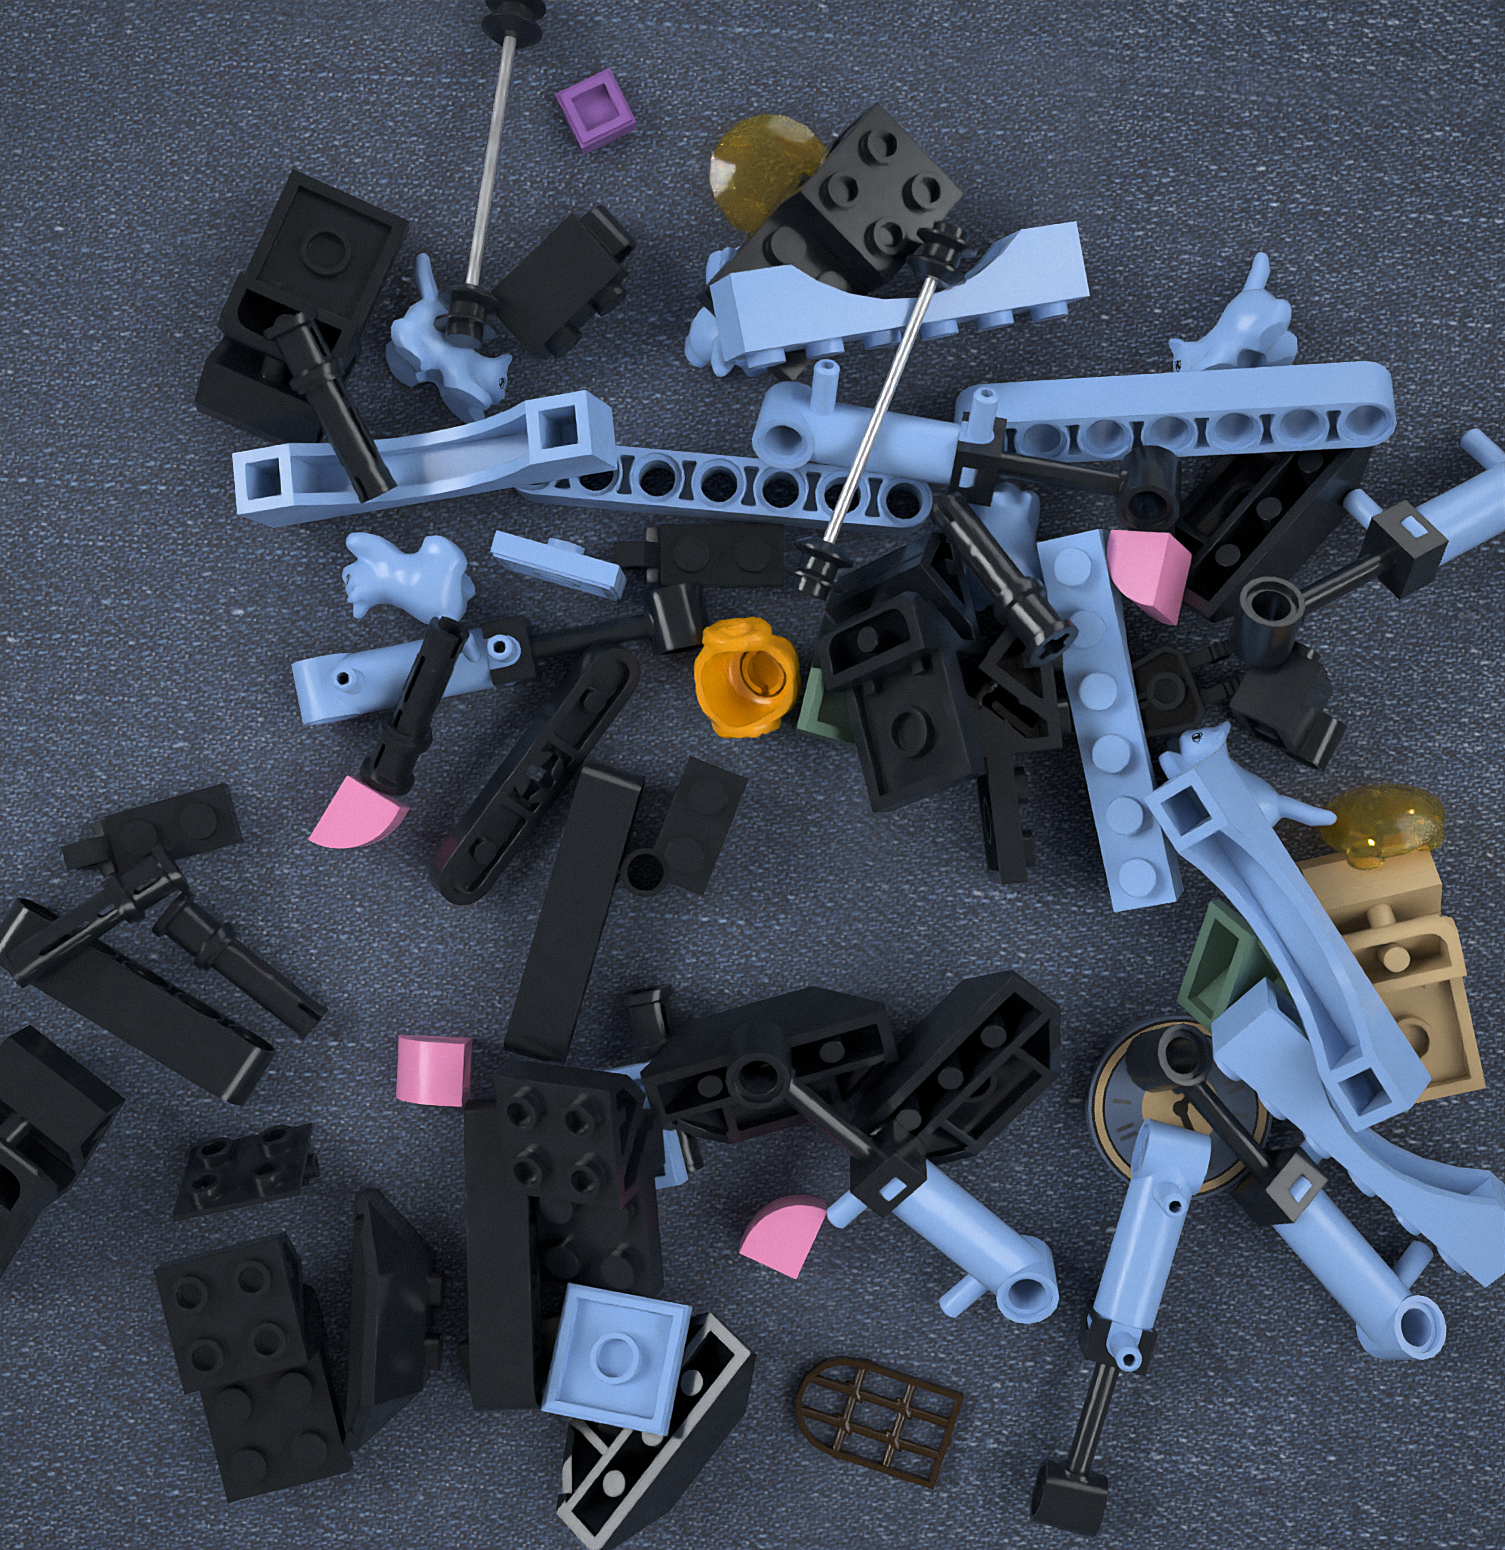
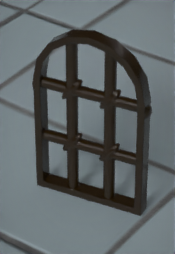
[795,1356,964,1490]

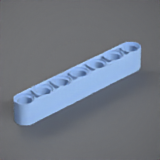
[954,361,1397,463]
[514,445,933,536]

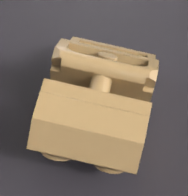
[1295,834,1486,1104]

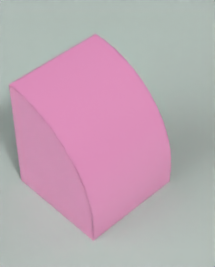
[1107,530,1192,626]
[308,775,410,849]
[396,1035,472,1107]
[739,1194,827,1279]

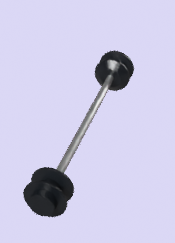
[433,0,546,349]
[783,221,977,601]

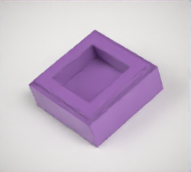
[555,68,638,155]

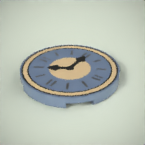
[1085,1014,1273,1200]

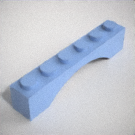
[710,221,1090,369]
[232,390,618,528]
[1036,529,1184,912]
[1143,749,1432,1133]
[1211,976,1505,1288]

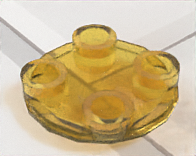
[709,114,825,232]
[1317,783,1446,870]

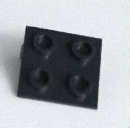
[172,1123,320,1222]

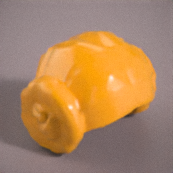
[694,616,801,739]

